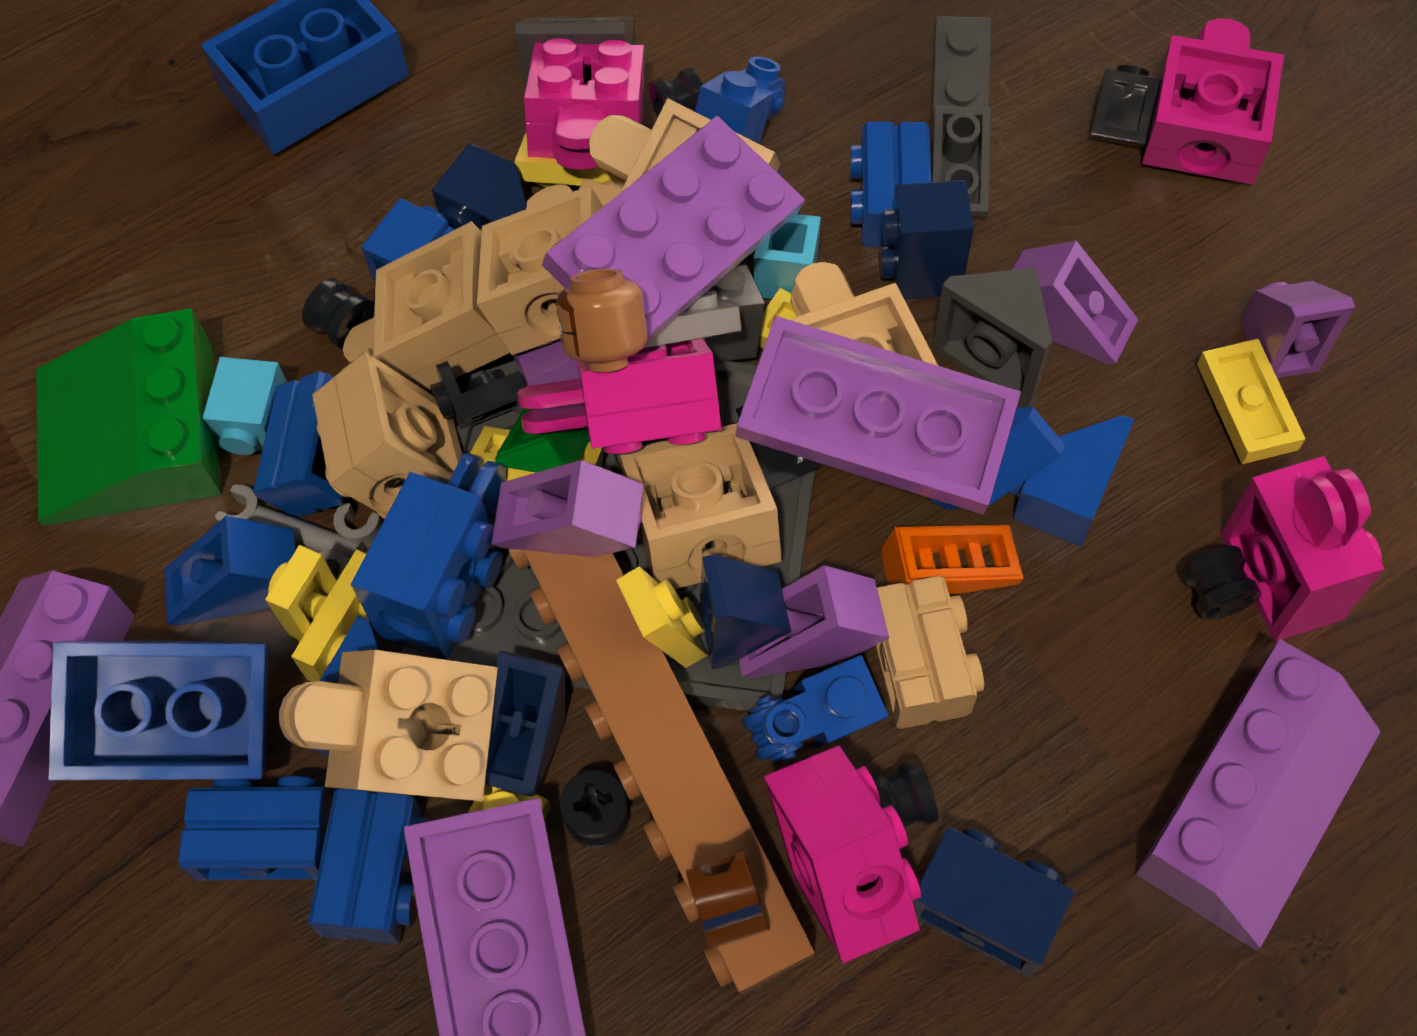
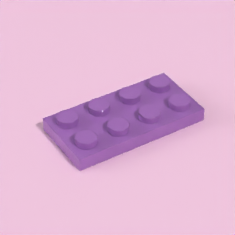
[542,116,805,343]
[735,316,1021,515]
[404,798,586,1036]

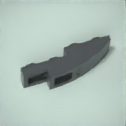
[930,16,991,216]

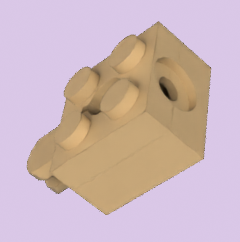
[589,98,781,193]
[477,184,603,355]
[343,221,510,392]
[789,262,938,366]
[312,348,462,519]
[619,423,782,589]
[279,650,498,801]

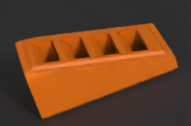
[881,525,1024,595]

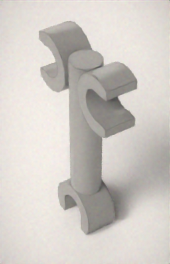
[215,484,383,581]

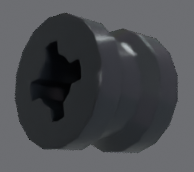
[649,67,703,118]
[302,278,375,350]
[1181,546,1262,620]
[871,759,939,827]
[560,770,630,849]

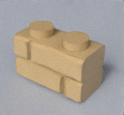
[875,576,984,729]

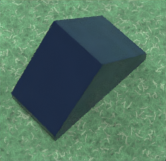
[699,555,791,669]
[485,651,565,797]

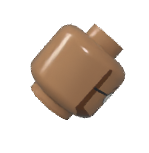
[556,268,648,372]

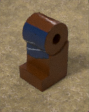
[686,852,769,950]

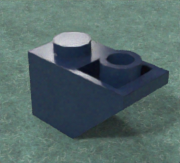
[432,142,527,231]

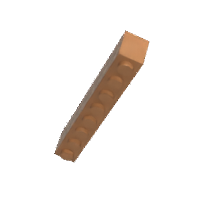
[508,549,815,995]

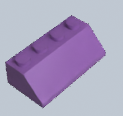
[0,570,135,848]
[1136,639,1381,951]

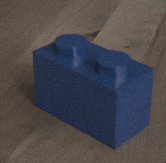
[878,180,974,300]
[913,826,1075,979]

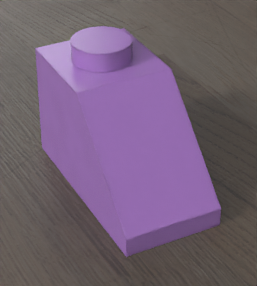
[1012,240,1138,364]
[1240,281,1355,378]
[492,460,644,557]
[739,565,889,679]

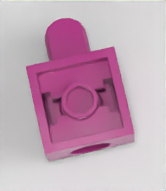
[1142,18,1284,185]
[524,38,644,170]
[517,338,722,454]
[1221,456,1385,642]
[764,746,921,964]

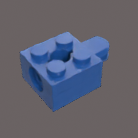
[351,453,507,660]

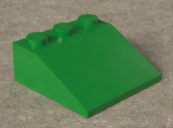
[36,308,222,526]

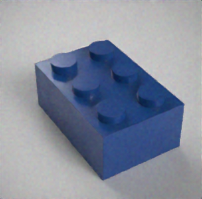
[200,0,409,155]
[49,640,270,780]

